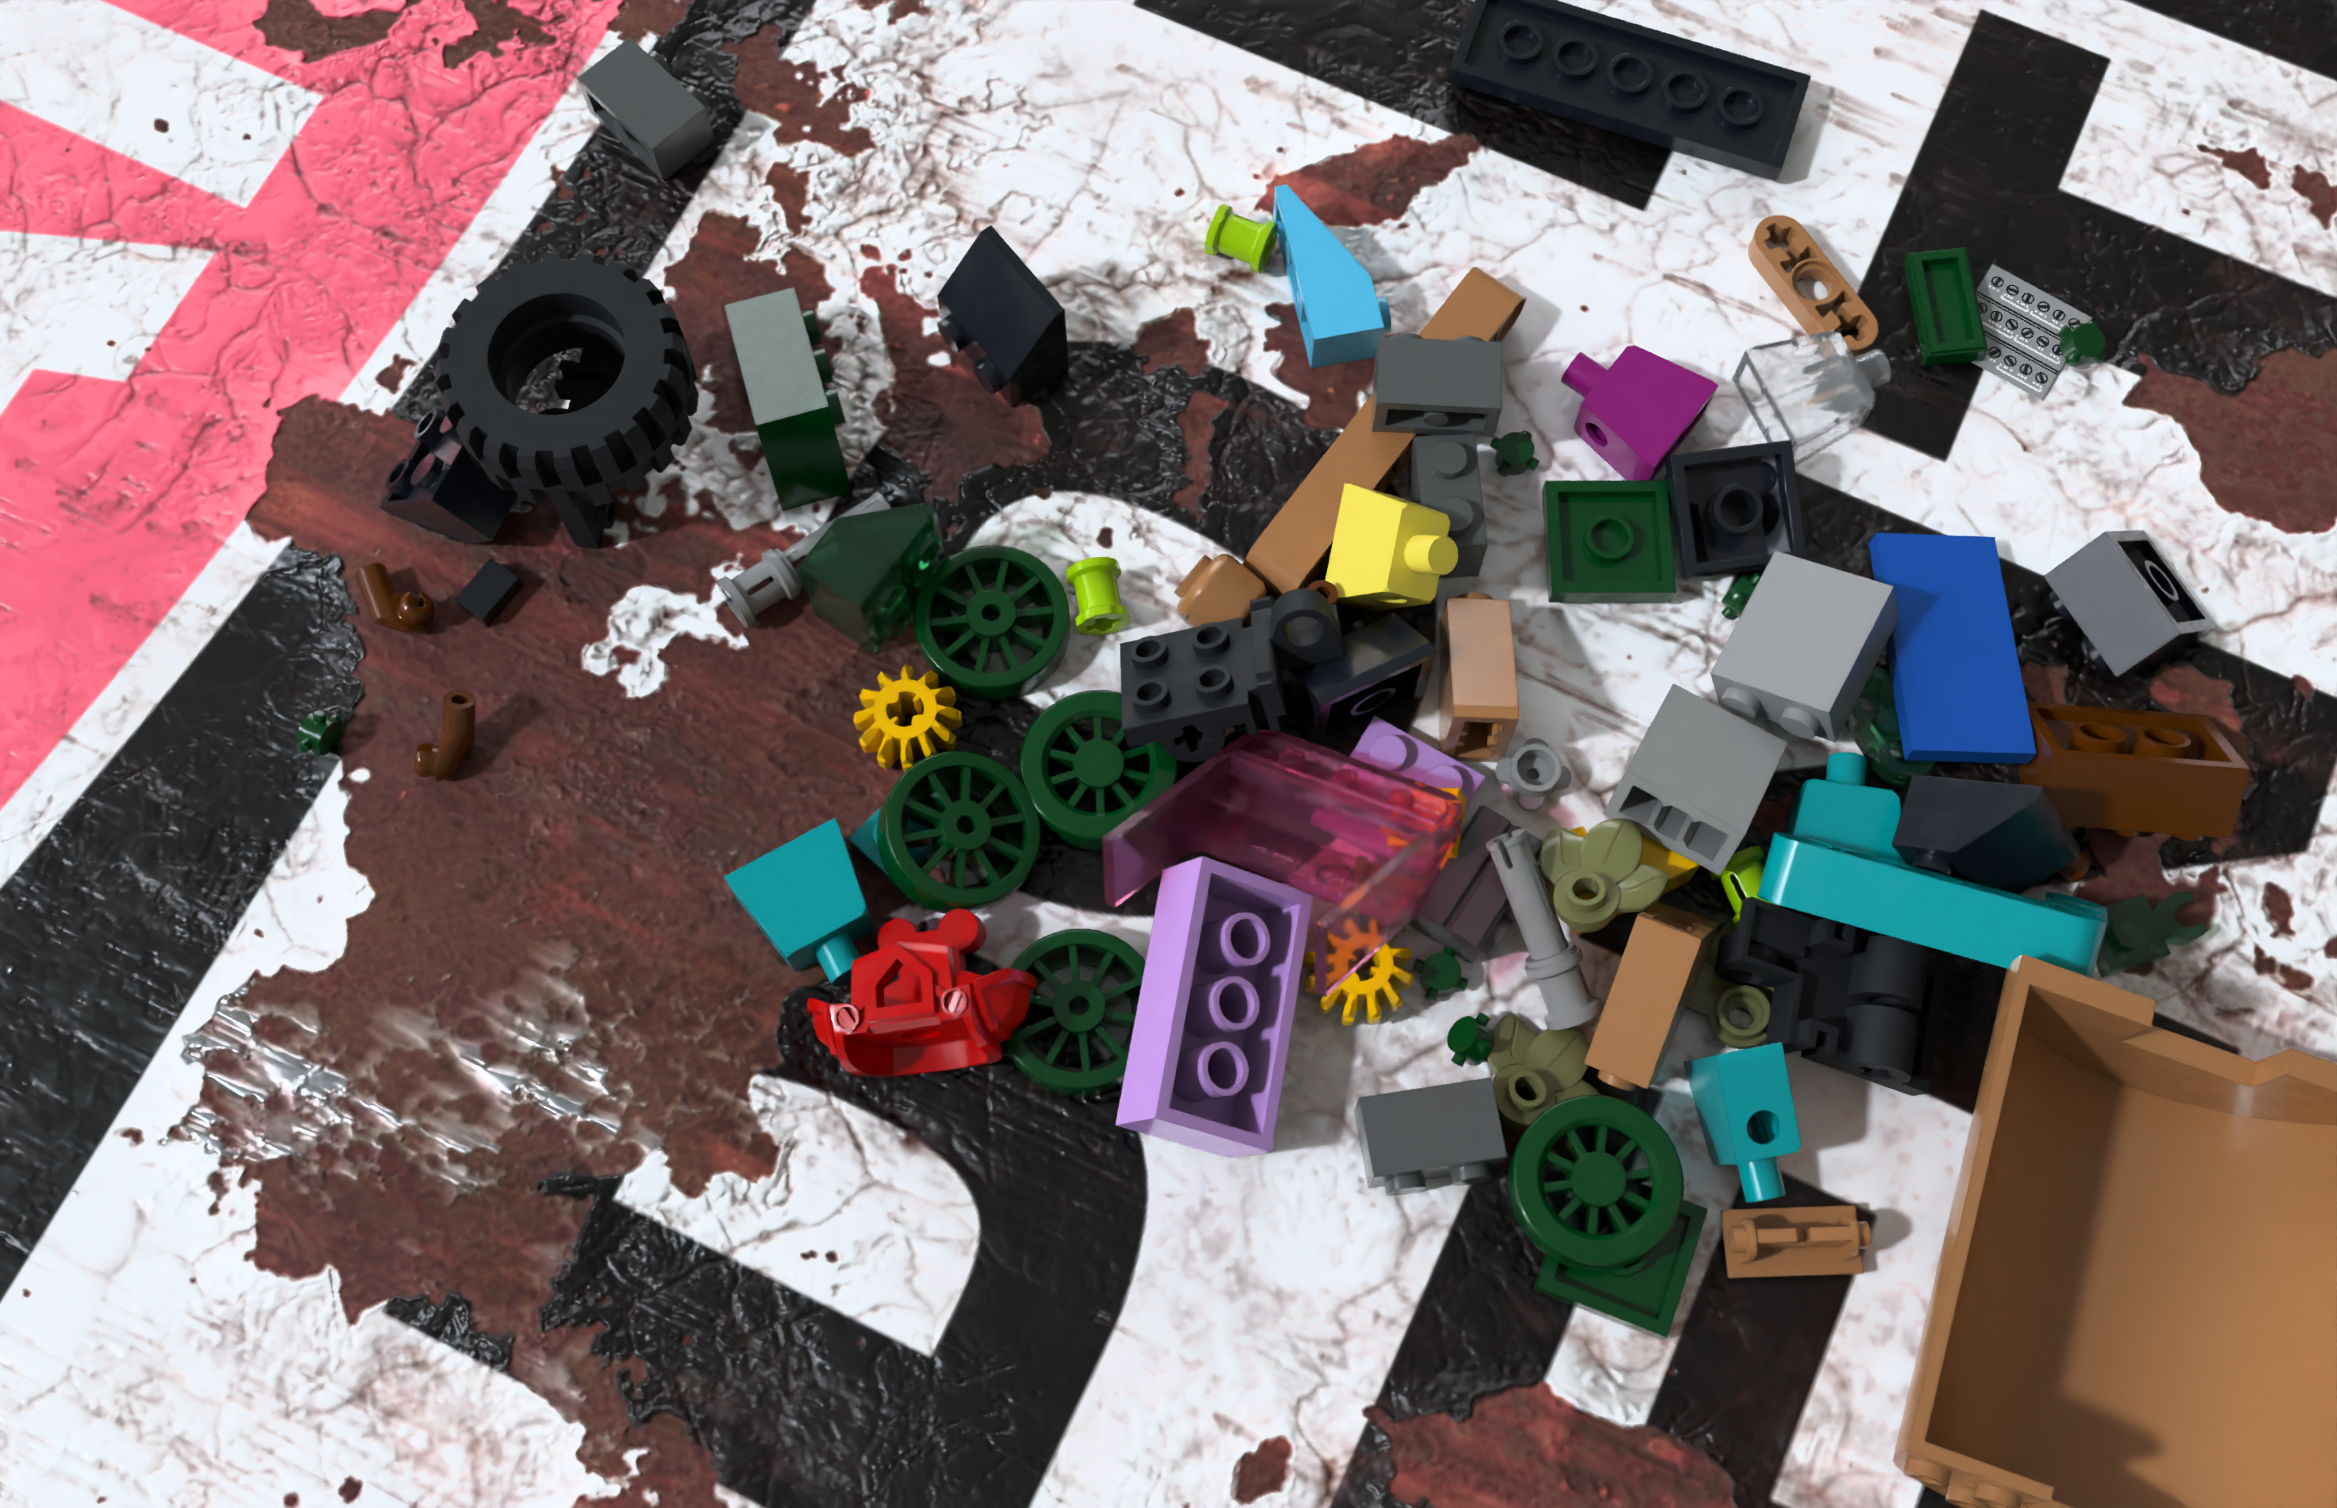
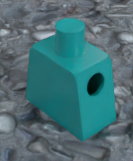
[1783,752,1907,865]
[724,818,874,987]
[1684,1042,1801,1203]

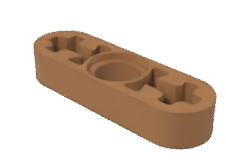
[1748,215,1878,364]

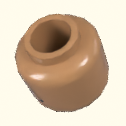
[1174,554,1267,628]

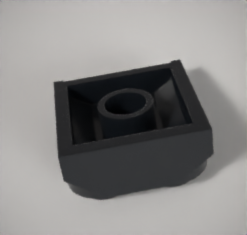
[1664,440,1808,578]

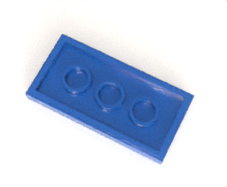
[1869,533,2037,764]

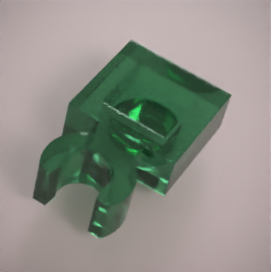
[2096,892,2208,978]

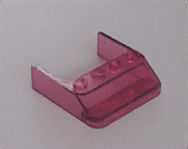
[1102,730,1462,997]

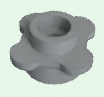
[1495,738,1571,811]

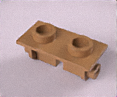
[1720,1205,1871,1279]

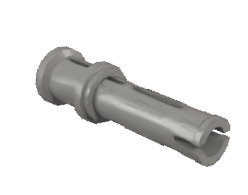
[717,492,898,628]
[1485,829,1603,1030]

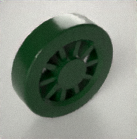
[914,545,1071,701]
[1019,690,1178,850]
[876,751,1042,914]
[1003,929,1146,1097]
[1508,1095,1684,1271]

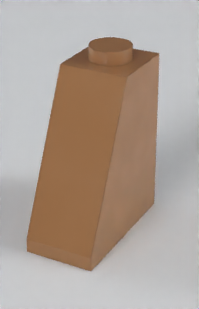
[1439,592,1519,763]
[1584,900,1720,1091]

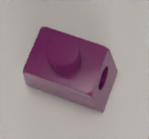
[1561,345,1719,480]

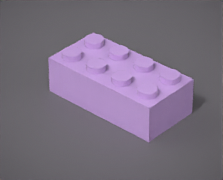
[1115,856,1313,1158]

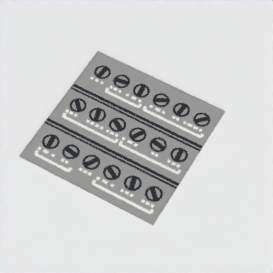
[1972,264,2092,401]

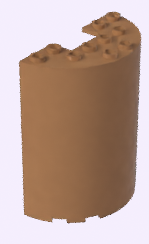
[1893,954,2337,1508]

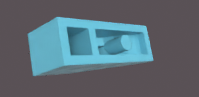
[1273,184,1391,369]

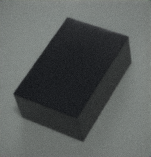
[454,558,524,627]

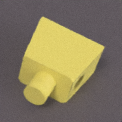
[1325,483,1458,611]

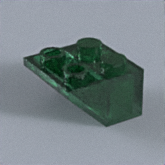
[798,503,946,654]

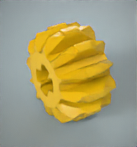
[854,664,963,772]
[1302,914,1414,1026]

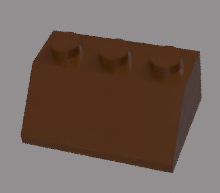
[2019,702,2250,841]

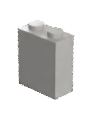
[1710,551,1899,743]
[1603,683,1788,876]

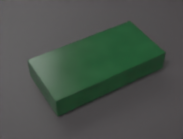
[1903,247,1988,366]

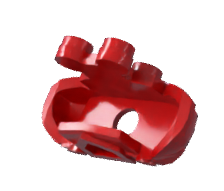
[807,908,1036,1077]

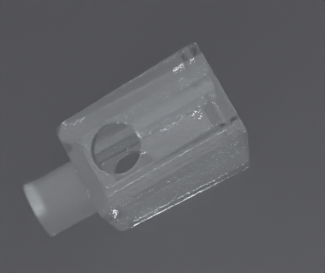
[1732,330,1891,467]

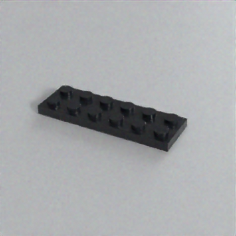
[1447,0,1811,181]

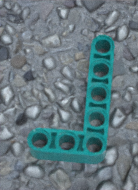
[1757,832,2108,978]

